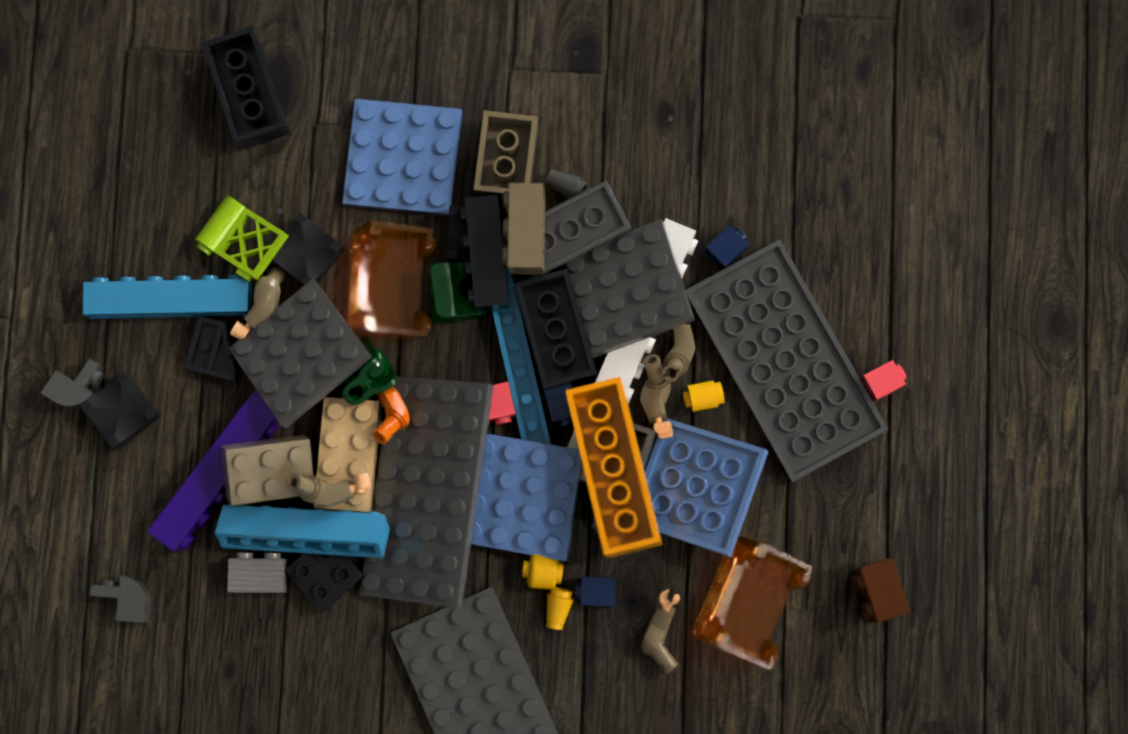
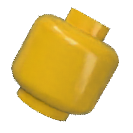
[522,554,563,590]

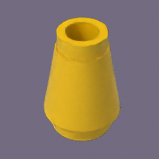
[546,587,574,630]

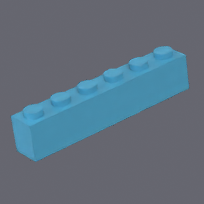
[83,275,253,319]
[215,504,390,558]

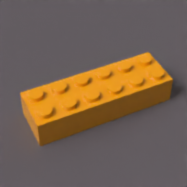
[565,377,662,559]

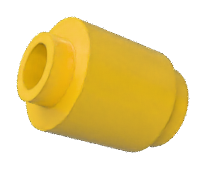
[683,380,725,412]

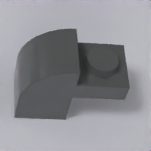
[41,358,105,409]
[90,576,151,623]

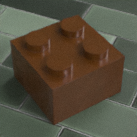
[850,557,911,623]

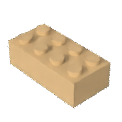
[314,397,382,513]

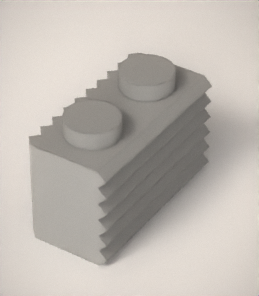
[227,553,288,593]

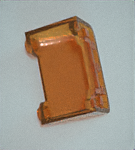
[347,220,435,338]
[694,536,813,671]

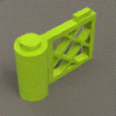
[195,195,289,282]

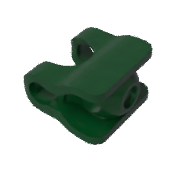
[427,262,487,324]
[340,335,398,405]

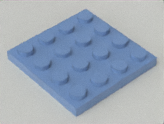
[342,99,462,216]
[645,418,768,557]
[471,433,583,561]

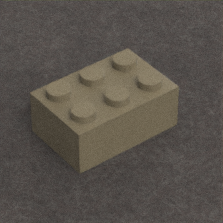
[474,110,538,201]
[503,183,545,275]
[221,435,313,506]

